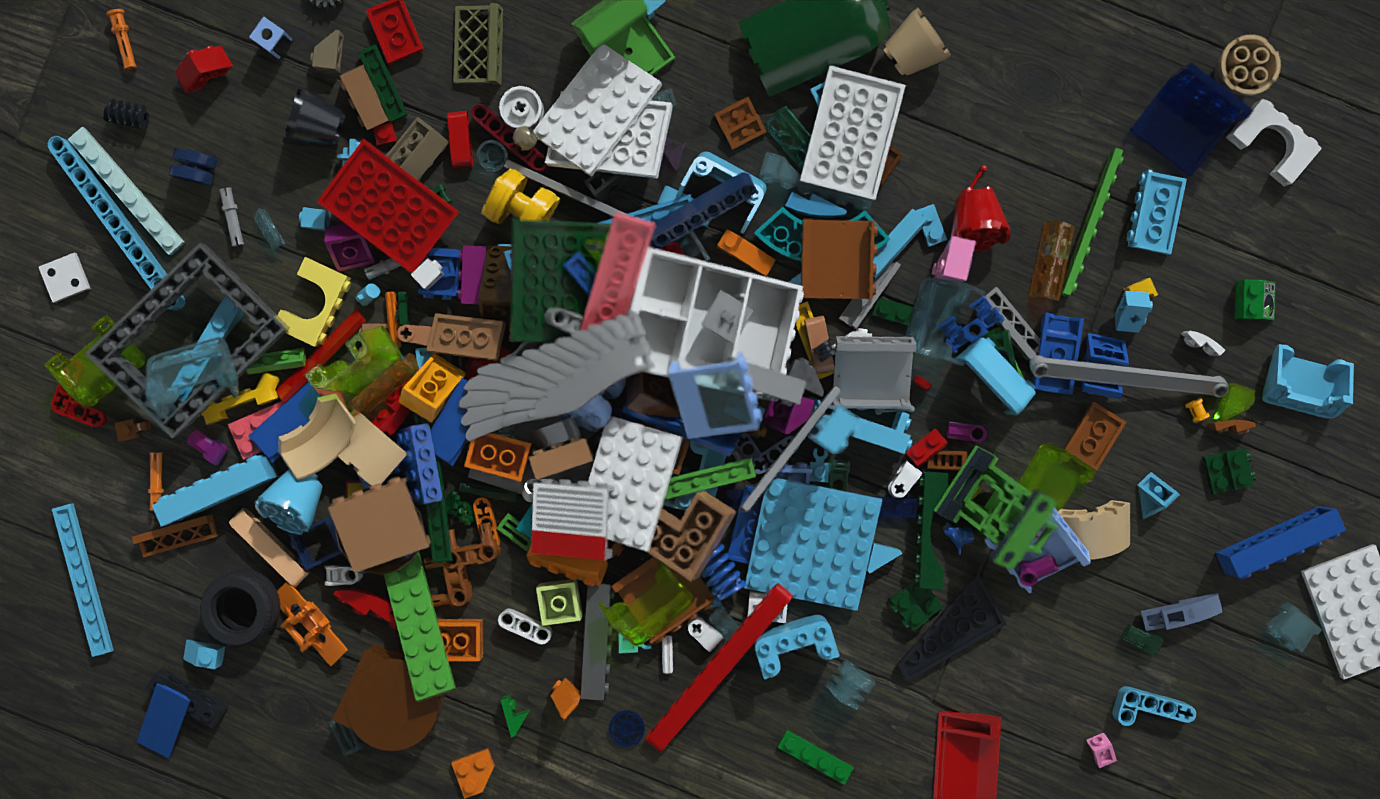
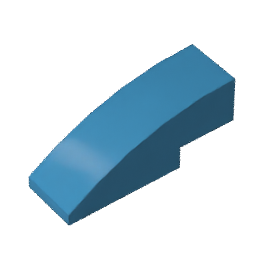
[784,192,847,218]

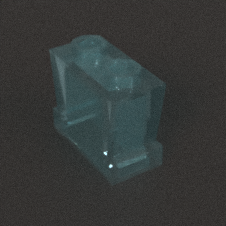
[1266,602,1322,653]

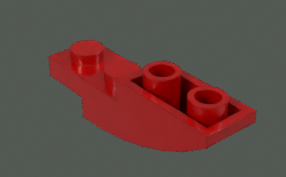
[371,375,413,436]
[334,588,398,630]

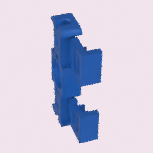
[938,295,1005,353]

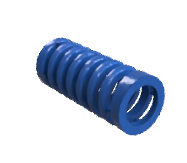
[701,544,747,602]

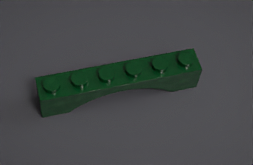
[914,472,948,590]

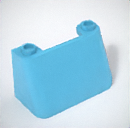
[1262,344,1354,418]

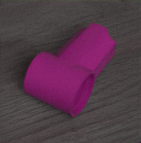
[946,421,987,442]
[187,429,229,465]
[1019,554,1059,586]

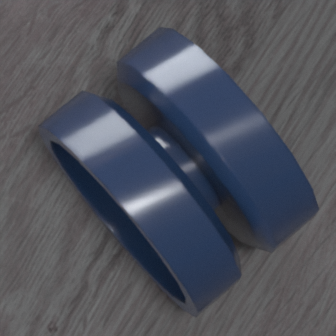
[169,148,218,186]

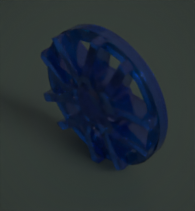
[609,710,645,747]

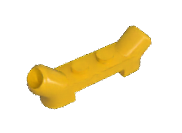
[201,372,280,425]

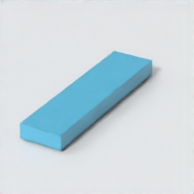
[873,209,928,279]

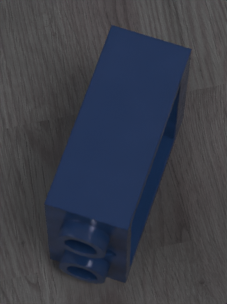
[289,516,342,570]

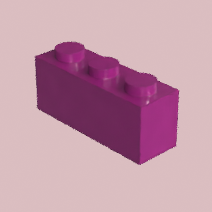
[458,246,487,305]

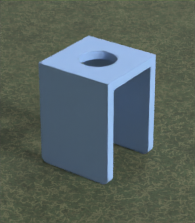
[249,17,293,59]

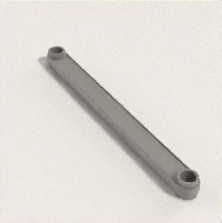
[1029,356,1229,397]

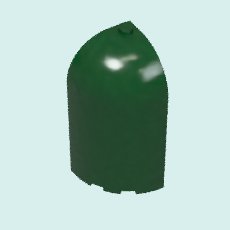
[739,0,891,97]

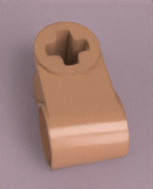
[397,325,432,346]

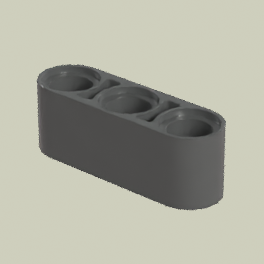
[531,417,581,450]

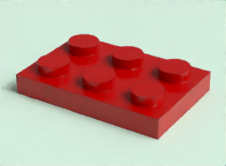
[366,0,424,65]

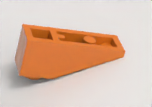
[717,229,776,276]
[551,678,581,719]

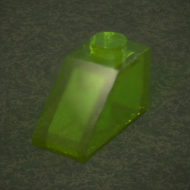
[1214,383,1255,421]

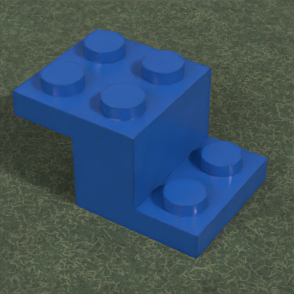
[1081,333,1129,399]

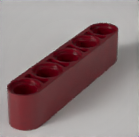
[471,104,549,174]

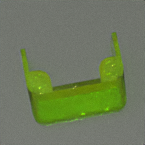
[598,558,694,646]

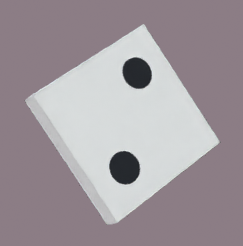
[39,253,91,303]

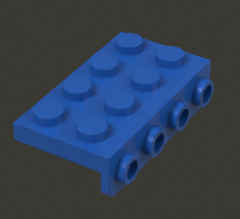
[396,424,442,505]

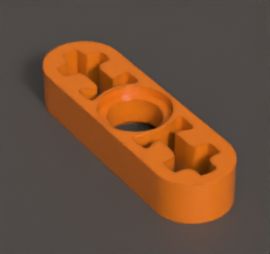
[473,497,500,552]

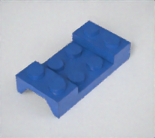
[1032,313,1084,395]

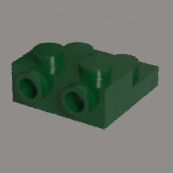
[1203,448,1256,494]
[889,580,943,631]

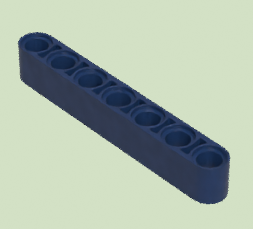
[648,172,756,250]

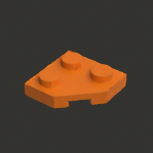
[451,748,495,799]

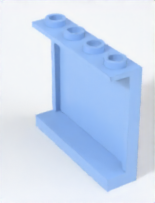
[985,508,1090,593]

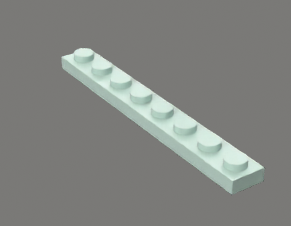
[68,127,185,255]

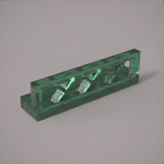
[763,106,811,171]

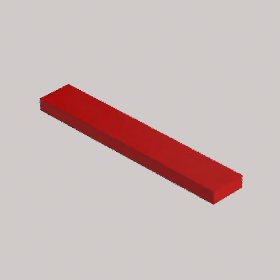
[276,309,366,403]

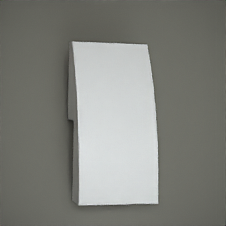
[1182,330,1225,356]

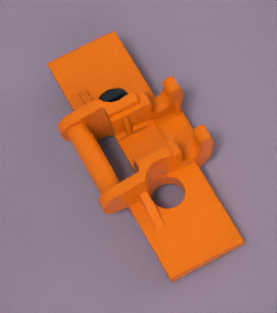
[277,581,348,666]

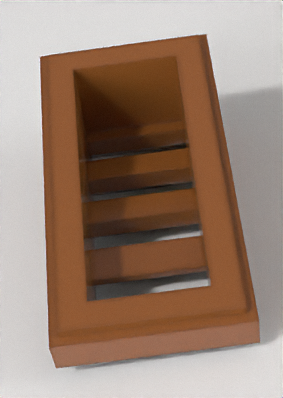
[927,451,968,471]

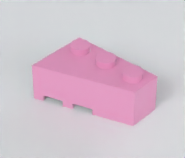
[932,236,975,285]

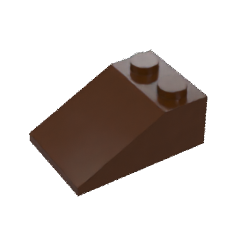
[626,371,682,418]

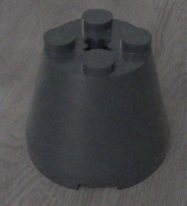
[282,86,345,148]

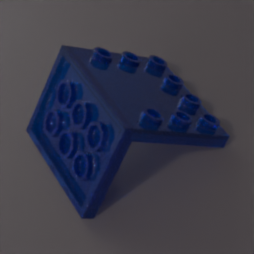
[1129,62,1254,176]

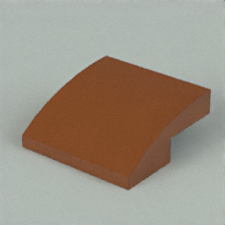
[714,96,766,150]

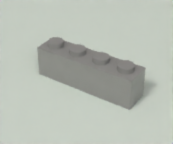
[721,357,806,407]

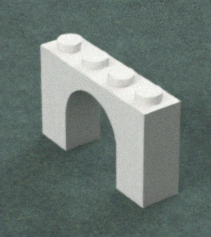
[1226,99,1322,186]

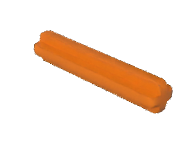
[385,292,401,348]

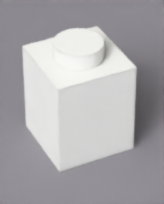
[411,258,444,290]

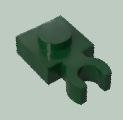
[396,292,411,325]

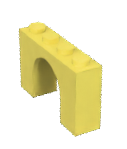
[278,257,351,347]

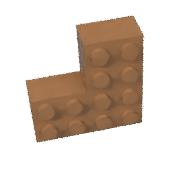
[647,491,736,581]

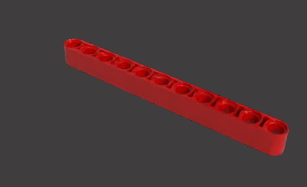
[645,583,793,752]

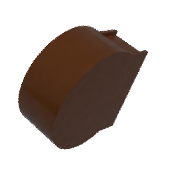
[332,643,444,751]

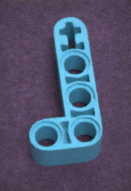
[1113,686,1196,726]

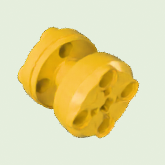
[481,168,560,224]

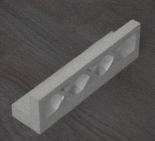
[838,262,901,329]
[979,287,1040,360]

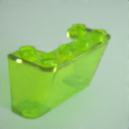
[44,314,146,407]
[305,326,401,395]

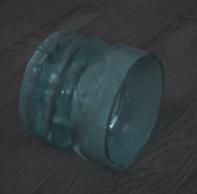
[826,659,877,710]

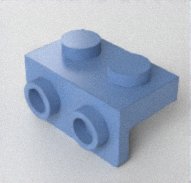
[771,462,812,484]

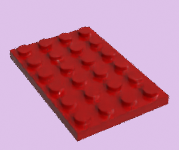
[317,139,459,273]

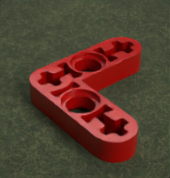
[51,360,108,427]

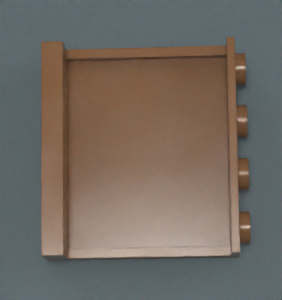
[328,477,431,573]

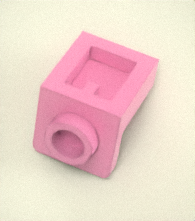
[1087,733,1117,768]

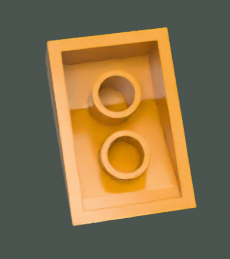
[399,353,467,423]

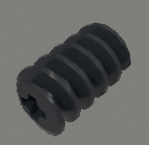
[103,98,149,130]

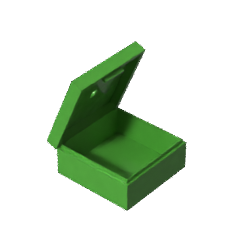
[570,0,675,76]

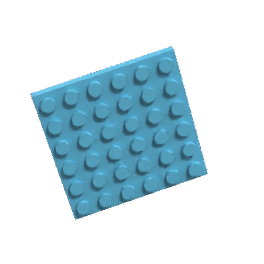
[744,478,882,611]

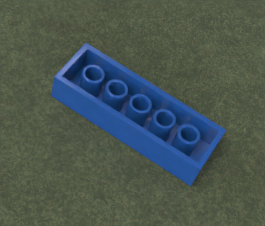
[1216,506,1346,579]

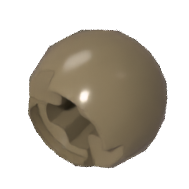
[513,126,537,151]

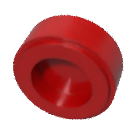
[913,375,932,391]

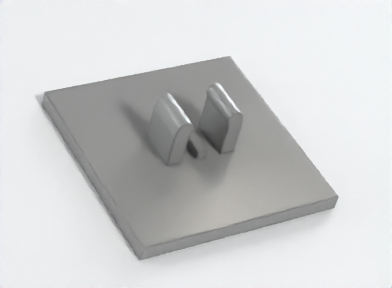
[701,290,754,344]

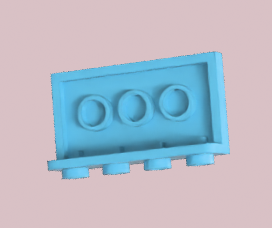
[1127,169,1187,255]

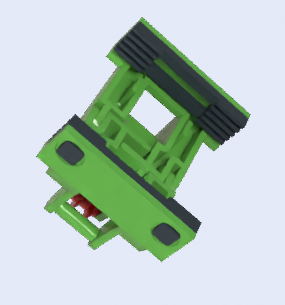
[934,446,1058,570]

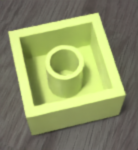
[536,579,583,626]

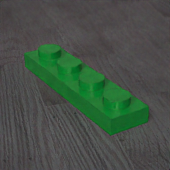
[777,729,854,785]

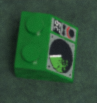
[1235,280,1276,321]

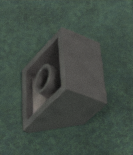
[787,357,824,396]

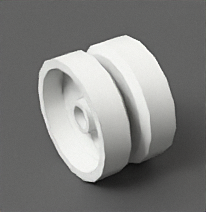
[499,86,545,132]

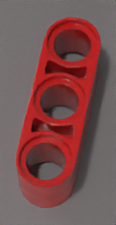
[447,111,473,168]

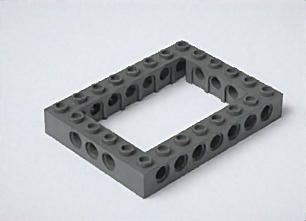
[85,243,290,438]

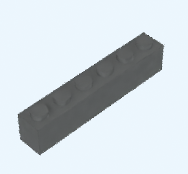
[581,582,615,700]

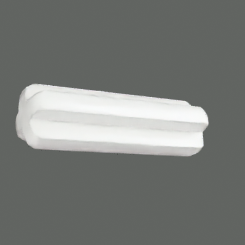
[662,635,673,674]

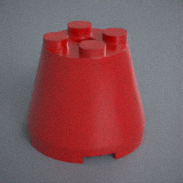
[951,187,1011,252]

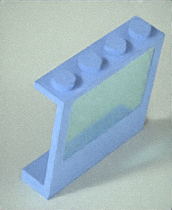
[669,352,762,439]

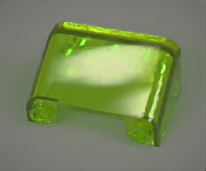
[1018,443,1097,511]

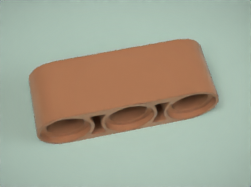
[804,316,835,374]

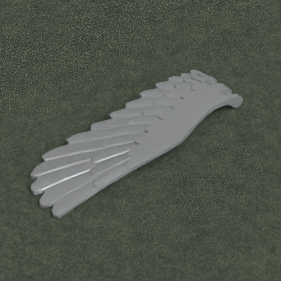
[459,311,655,441]

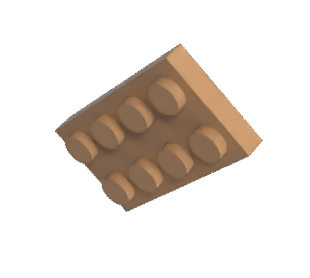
[427,313,506,361]

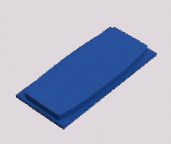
[430,378,470,466]
[248,382,322,463]
[137,683,190,758]

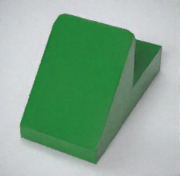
[501,695,530,738]

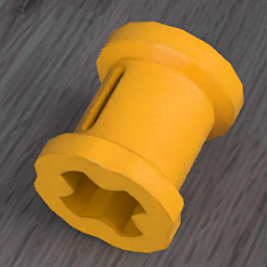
[1185,398,1210,423]

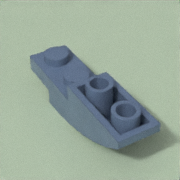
[1141,593,1223,631]

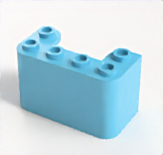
[754,614,840,679]

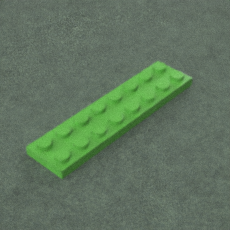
[384,551,456,702]

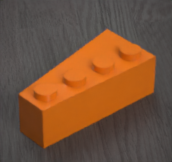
[527,544,608,587]

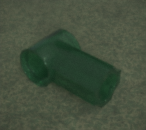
[1122,624,1164,656]

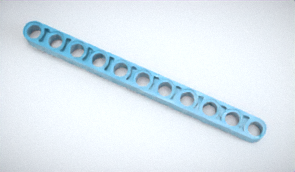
[48,136,185,310]

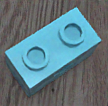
[1114,291,1153,333]

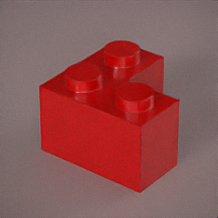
[175,46,233,93]

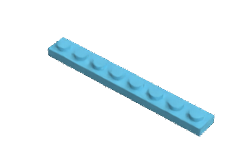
[52,503,114,657]

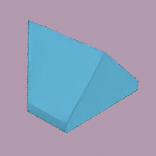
[1137,472,1179,519]

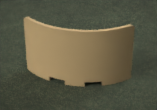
[278,394,356,480]
[338,408,406,486]
[1058,500,1130,560]

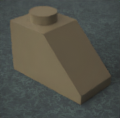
[310,30,344,73]

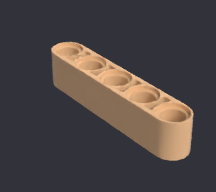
[229,507,310,587]

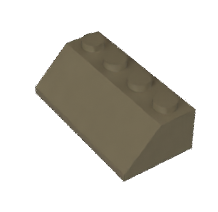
[386,117,449,180]

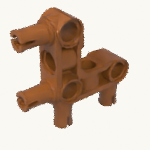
[424,522,501,607]

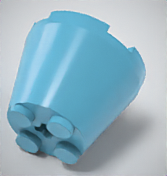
[255,469,323,535]

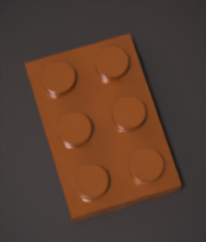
[1062,402,1127,471]

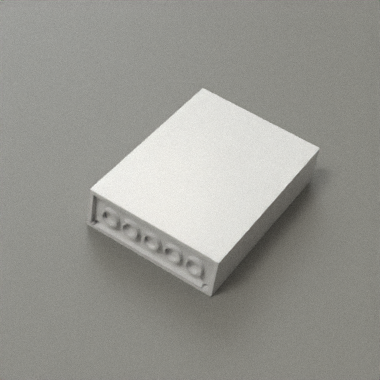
[627,247,804,402]

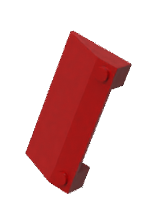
[933,711,1001,799]

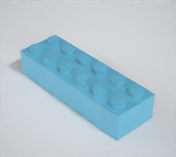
[806,405,859,454]
[152,454,279,527]

